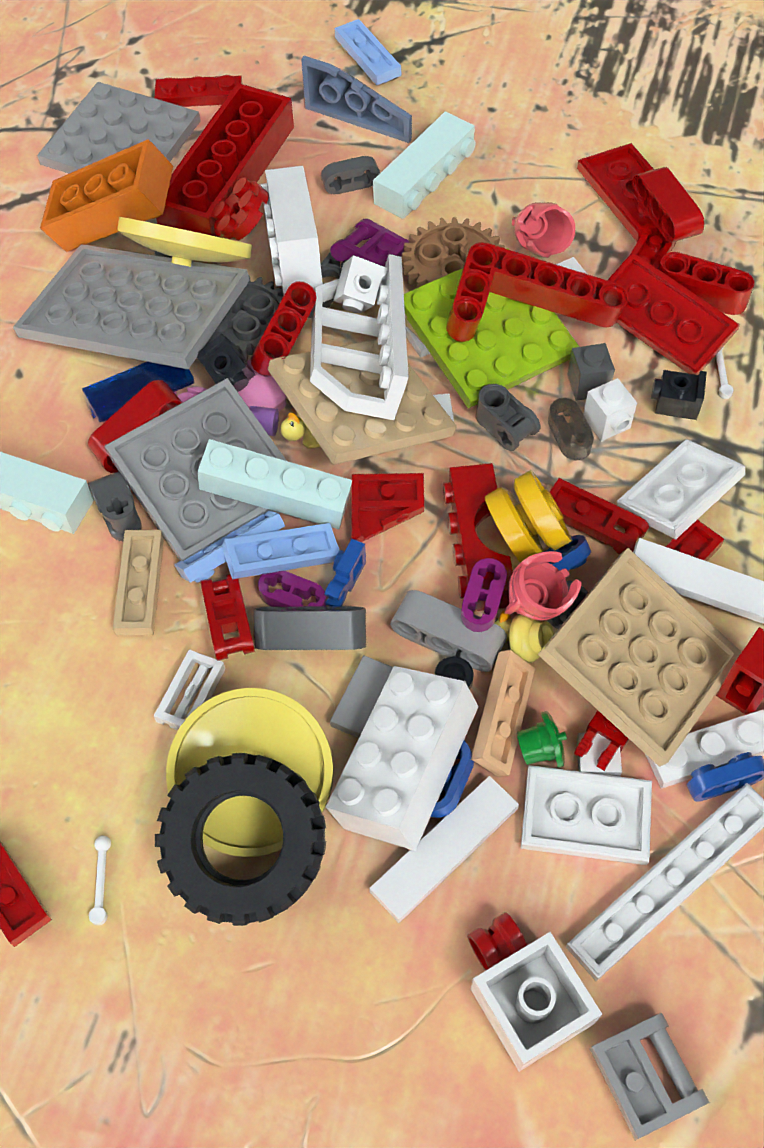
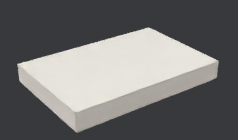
[617,439,745,540]
[521,765,652,865]

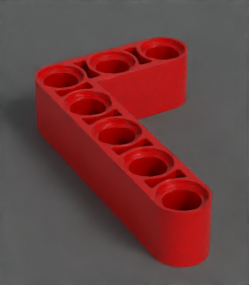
[446,242,629,342]

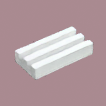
[154,650,226,730]

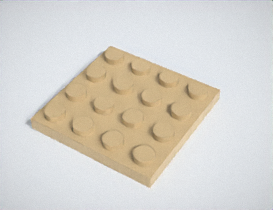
[268,339,457,465]
[538,548,741,767]

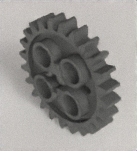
[204,276,288,361]

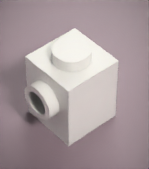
[334,255,384,313]
[583,378,637,442]

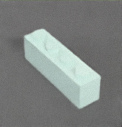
[373,111,476,219]
[198,439,352,529]
[0,452,94,534]

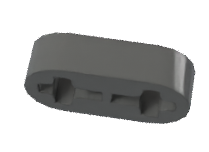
[321,156,380,194]

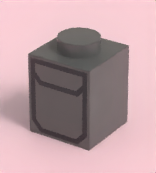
[567,343,615,401]

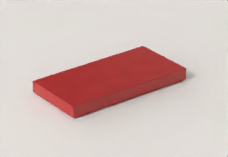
[577,143,660,242]
[607,252,740,375]

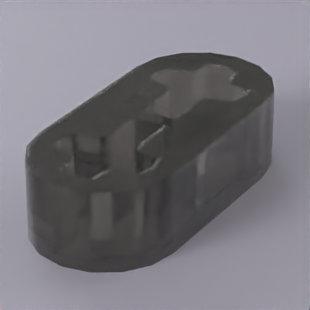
[548,398,594,460]

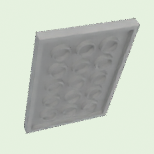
[13,244,250,369]

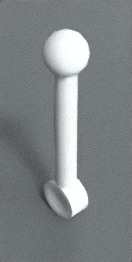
[716,346,734,399]
[89,835,111,926]

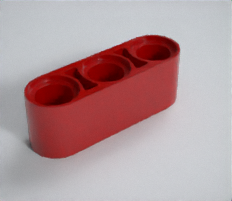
[632,167,704,243]
[658,252,755,315]
[250,281,317,376]
[88,380,183,473]

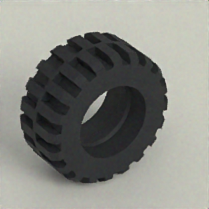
[155,753,327,926]

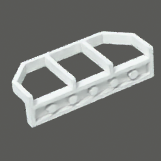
[310,254,409,420]

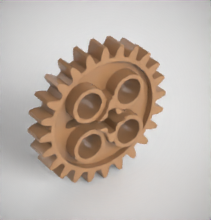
[402,217,505,288]

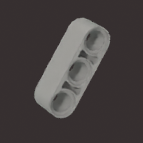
[390,590,507,672]

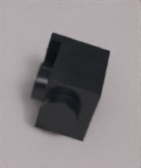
[197,333,256,392]
[651,370,707,420]

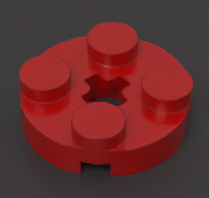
[211,177,268,241]

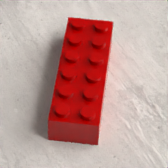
[156,83,294,237]

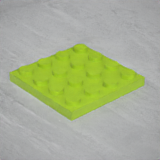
[404,248,580,409]

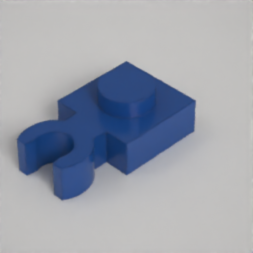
[325,539,366,606]

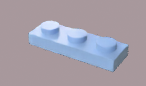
[334,19,401,85]
[174,510,285,583]
[222,523,340,579]

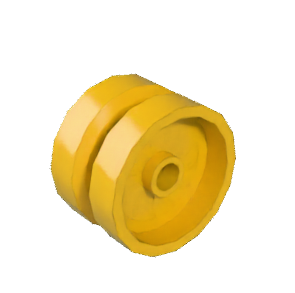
[485,470,572,563]

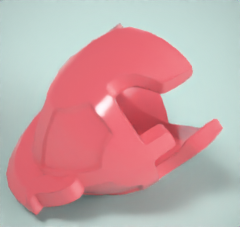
[512,202,575,258]
[504,551,581,621]

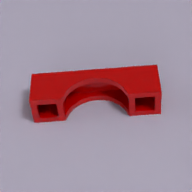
[443,463,513,612]

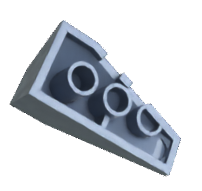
[301,56,412,143]

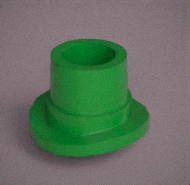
[517,711,567,768]

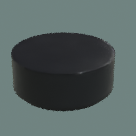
[435,656,474,690]

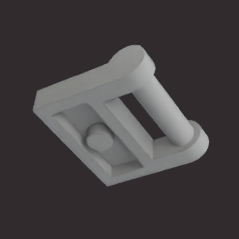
[590,1013,710,1141]

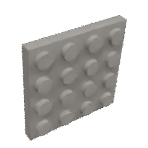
[37,82,200,174]
[105,378,287,562]

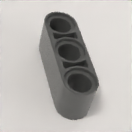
[254,606,366,650]

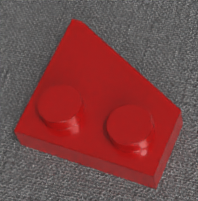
[352,473,424,542]

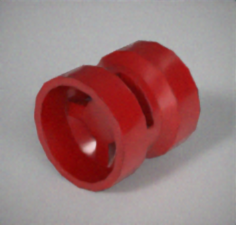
[467,912,527,971]

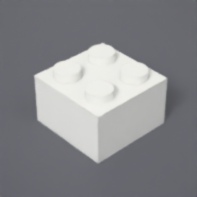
[471,932,602,1072]

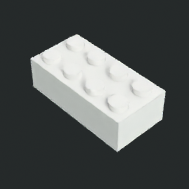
[261,166,323,294]
[326,666,479,851]

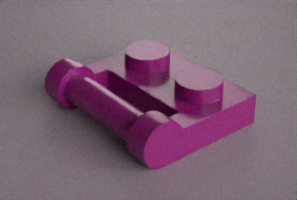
[330,218,409,267]

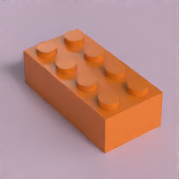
[40,139,173,252]

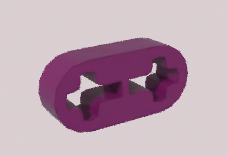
[461,558,507,632]
[258,571,327,607]

